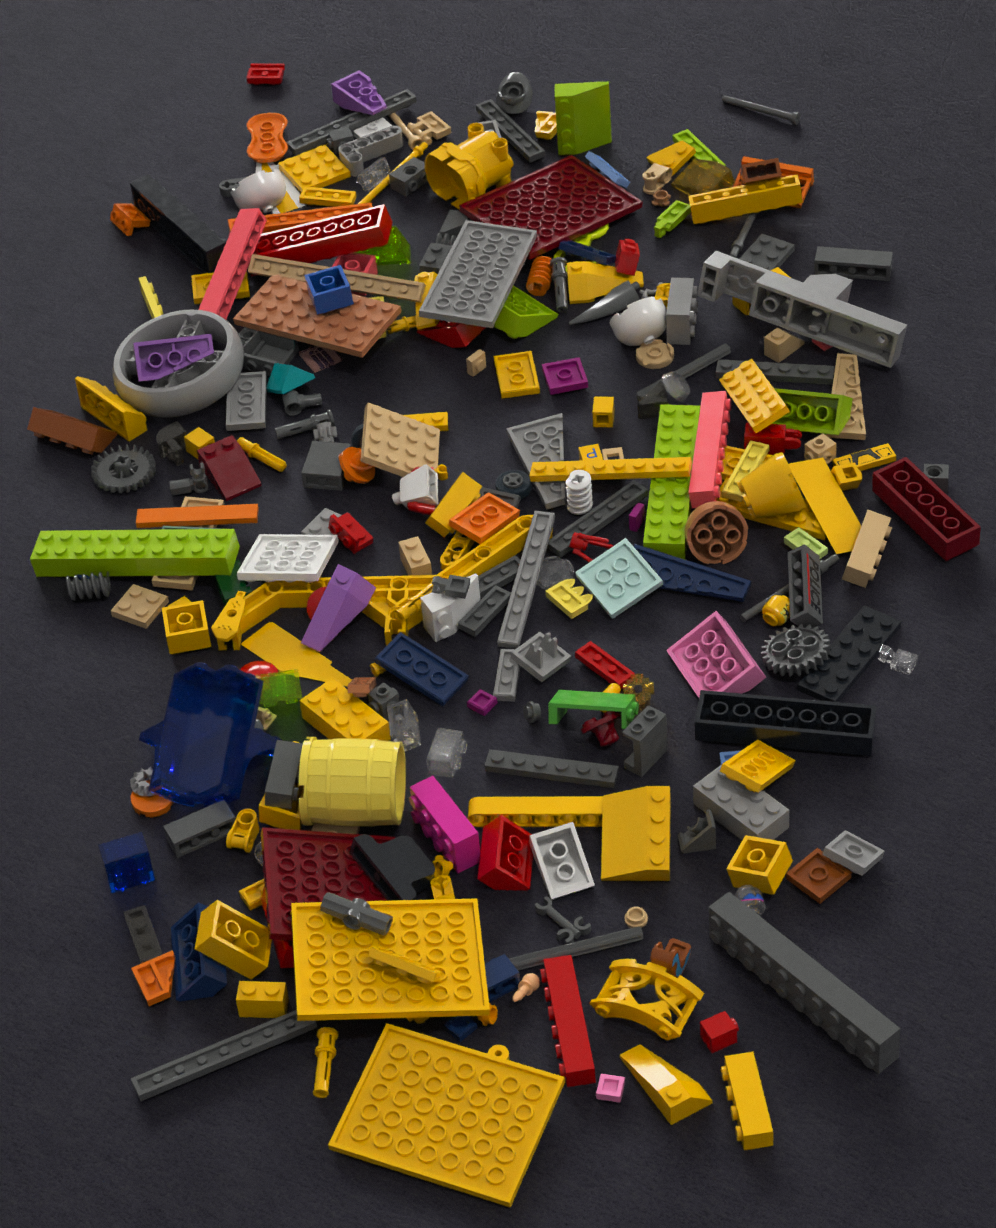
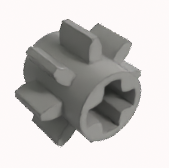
[313,422,337,442]

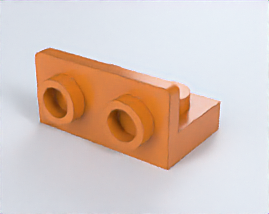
[110,204,151,236]

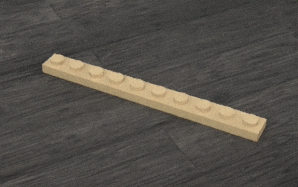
[248,254,426,303]

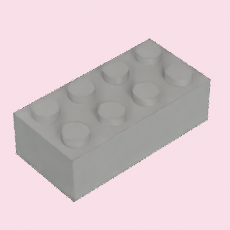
[693,764,789,840]

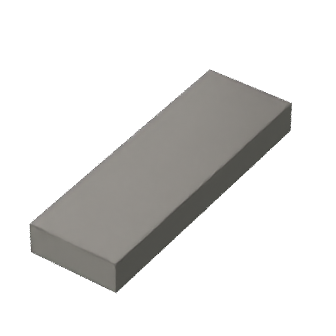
[493,649,520,702]

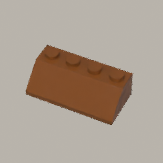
[27,407,118,455]

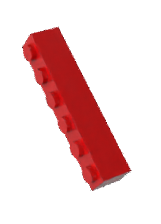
[540,955,596,1087]

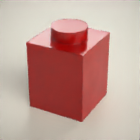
[700,1011,739,1053]

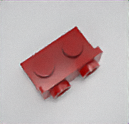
[328,512,374,554]

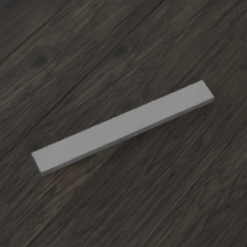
[497,511,555,649]

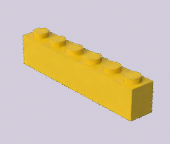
[688,174,803,224]

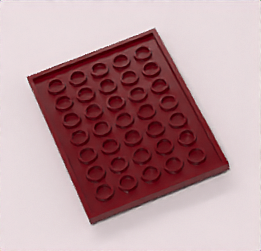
[459,155,643,260]

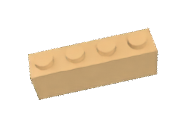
[842,510,892,588]

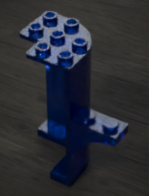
[139,662,282,808]

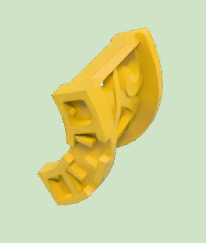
[589,959,704,1040]

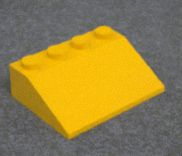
[601,786,671,881]

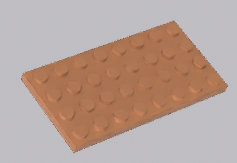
[233,275,402,358]

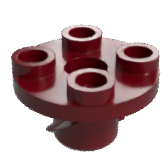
[581,711,621,747]

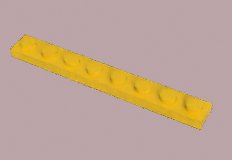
[529,457,692,482]

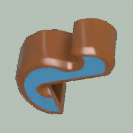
[650,938,691,978]

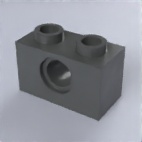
[389,157,428,196]

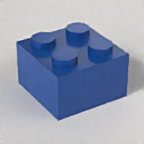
[304,265,354,315]

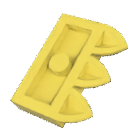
[545,579,593,619]

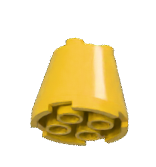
[736,452,806,520]

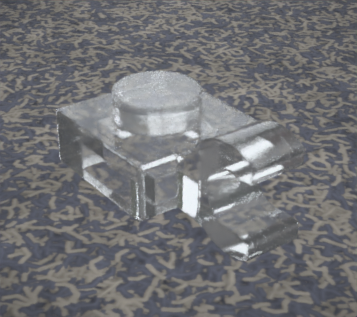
[878,645,918,675]

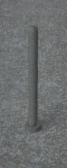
[722,96,801,125]

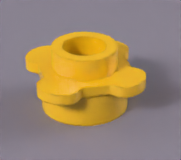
[433,855,453,877]

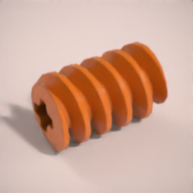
[526,256,553,296]

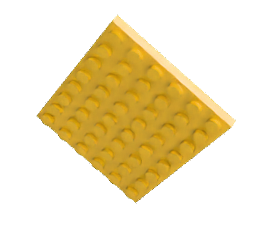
[291,898,490,1021]
[328,1023,565,1208]

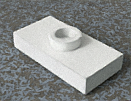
[353,117,392,139]

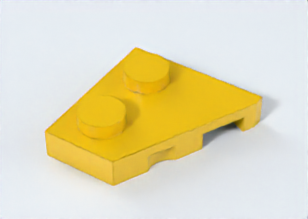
[535,111,557,140]
[646,140,696,176]

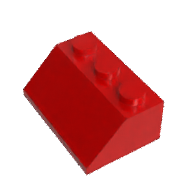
[478,815,533,891]

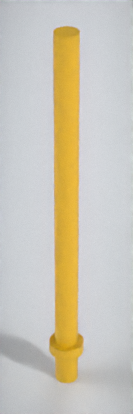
[358,142,428,204]

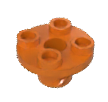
[338,447,375,484]

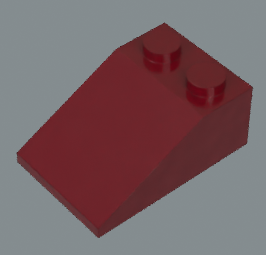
[197,435,262,501]

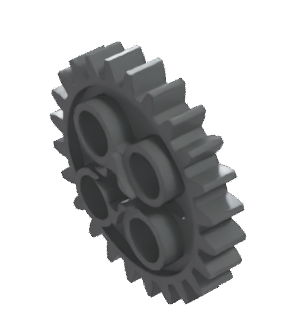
[761,624,831,677]

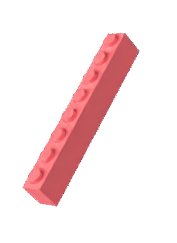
[199,208,267,320]
[688,391,732,508]

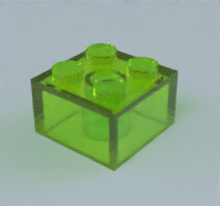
[255,669,302,707]

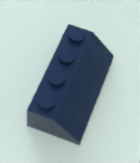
[171,902,227,1001]

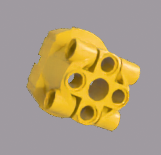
[425,123,513,209]

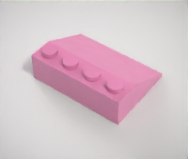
[666,611,766,698]

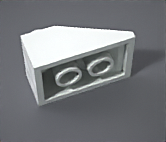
[420,574,480,642]
[529,822,595,900]

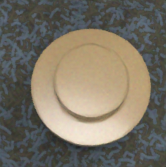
[625,907,648,928]

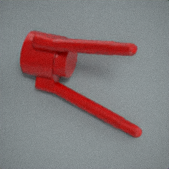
[569,532,614,562]

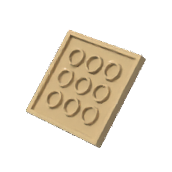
[360,403,440,477]

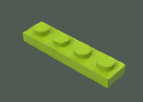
[672,129,726,177]

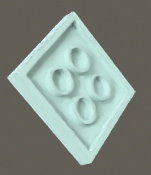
[575,538,663,619]

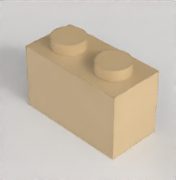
[398,536,432,576]

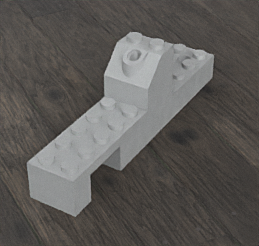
[697,251,907,368]

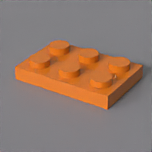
[449,492,520,544]

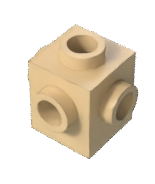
[804,434,837,464]

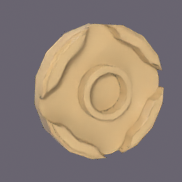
[636,339,674,369]

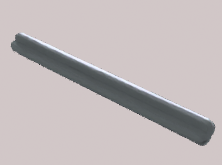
[636,343,731,402]
[509,926,643,970]

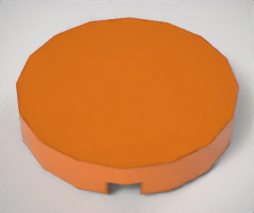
[131,780,175,817]

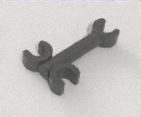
[535,896,591,944]

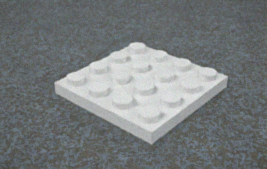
[237,534,338,583]

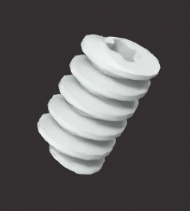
[566,470,593,515]

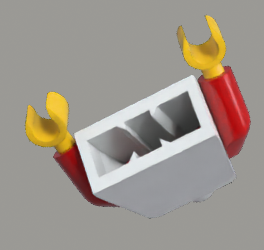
[392,464,448,515]

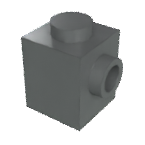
[326,126,354,155]

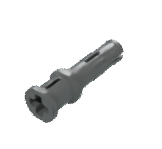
[550,257,568,313]
[274,409,335,439]

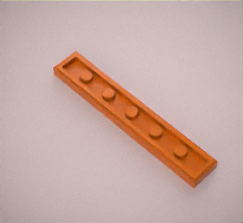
[136,504,259,528]

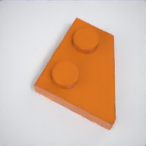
[131,950,175,1006]

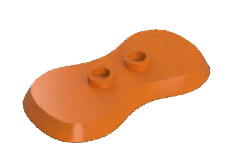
[247,113,288,163]

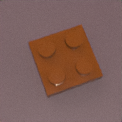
[786,848,852,904]

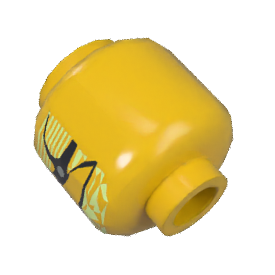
[762,595,790,626]

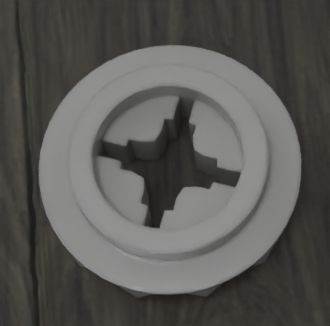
[130,766,166,796]

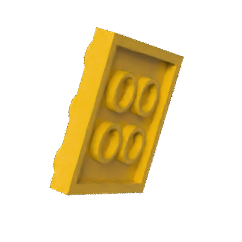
[278,145,351,192]

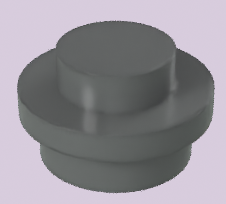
[523,701,541,723]

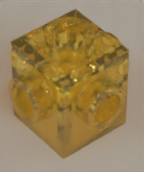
[623,673,654,705]

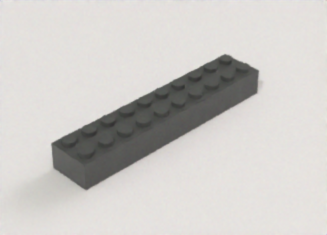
[709,892,900,1074]

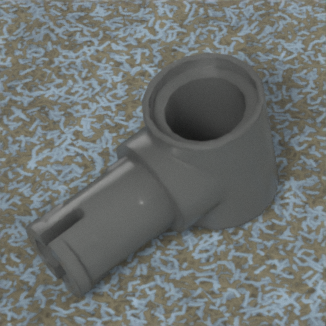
[282,390,322,416]

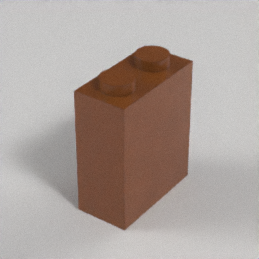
[740,158,782,185]

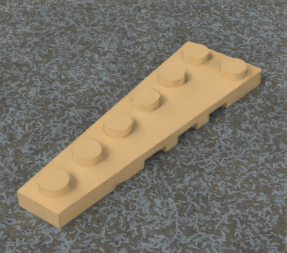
[826,353,866,440]

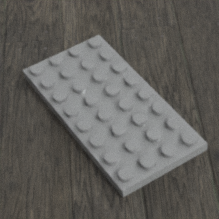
[419,220,537,328]

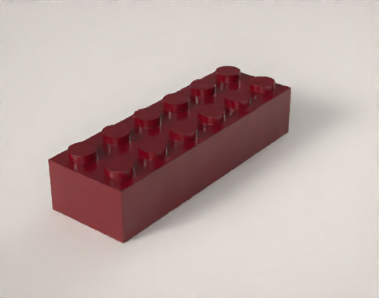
[872,457,981,561]

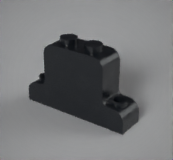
[349,834,435,901]

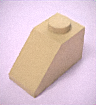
[764,328,805,363]

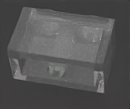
[387,699,421,751]
[426,728,467,778]

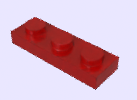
[575,641,635,689]

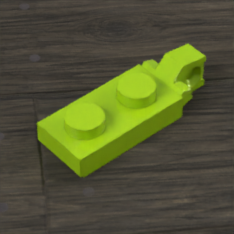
[654,200,691,238]

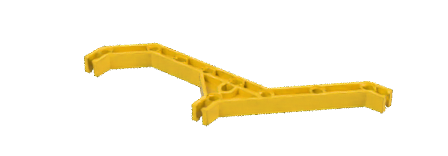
[217,515,553,651]

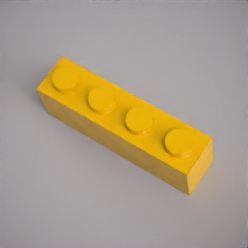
[721,1052,773,1150]

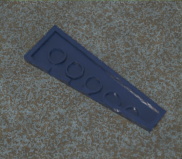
[633,544,751,602]

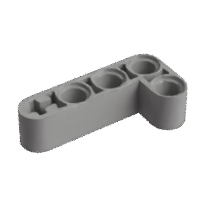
[338,126,403,176]

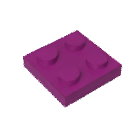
[542,357,588,395]

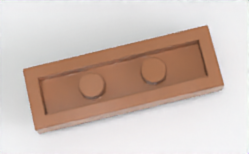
[348,677,376,697]

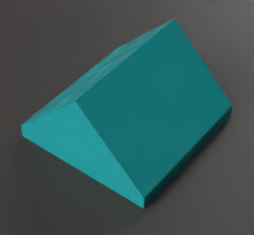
[267,363,315,394]

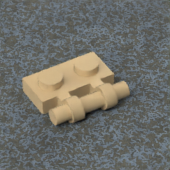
[407,111,451,145]

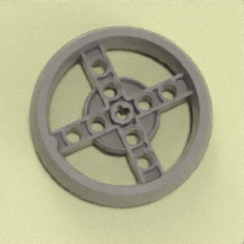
[112,309,244,418]

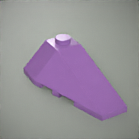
[331,71,387,115]

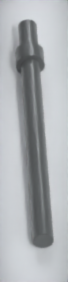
[729,213,758,258]
[740,554,840,622]

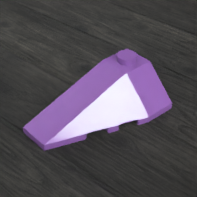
[133,334,214,382]
[301,564,376,652]

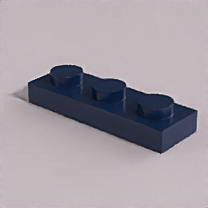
[559,241,616,265]

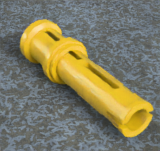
[313,1027,339,1098]

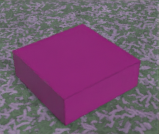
[629,503,645,532]
[467,689,498,716]

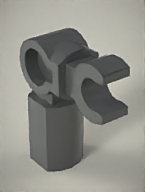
[170,462,208,495]

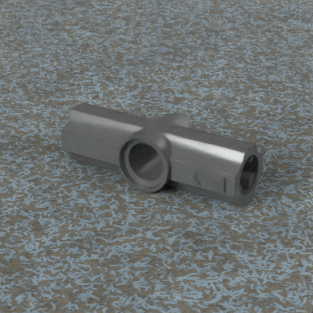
[320,892,393,936]

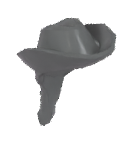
[495,72,533,114]

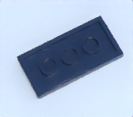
[374,632,469,706]

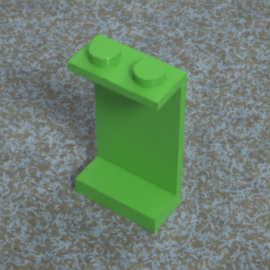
[548,690,639,729]

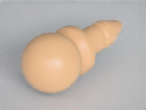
[512,973,540,1002]

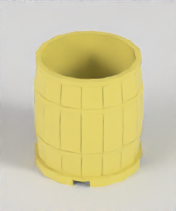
[299,737,406,827]

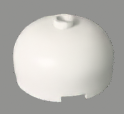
[231,169,286,213]
[610,297,667,346]

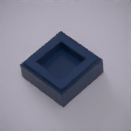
[443,1016,477,1042]

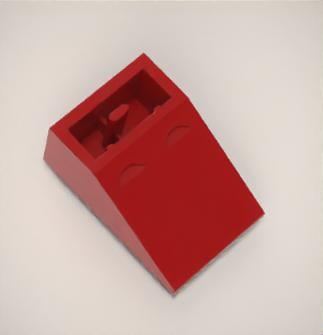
[417,320,486,348]

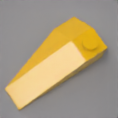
[567,261,644,304]
[620,1044,713,1125]

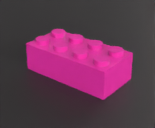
[409,776,480,873]

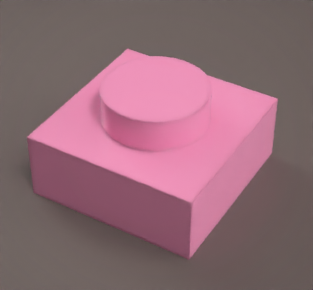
[596,1074,625,1103]

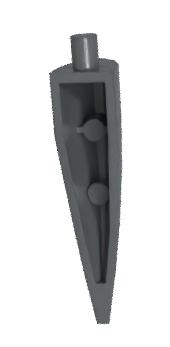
[569,280,640,325]

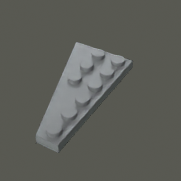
[506,413,565,510]

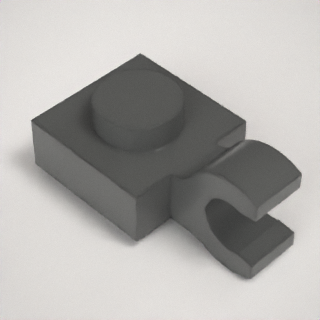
[432,575,470,599]

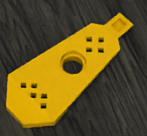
[211,591,246,642]

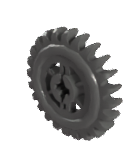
[91,444,156,493]

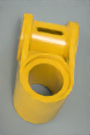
[226,809,260,853]

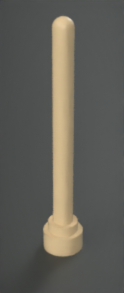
[388,112,423,150]

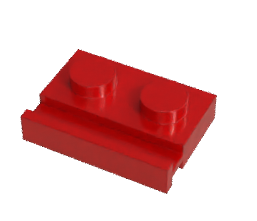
[247,63,285,85]

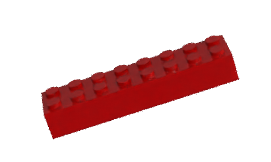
[248,204,393,276]

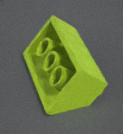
[772,388,853,435]

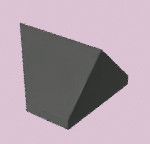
[678,809,716,853]

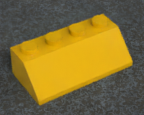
[75,376,147,442]

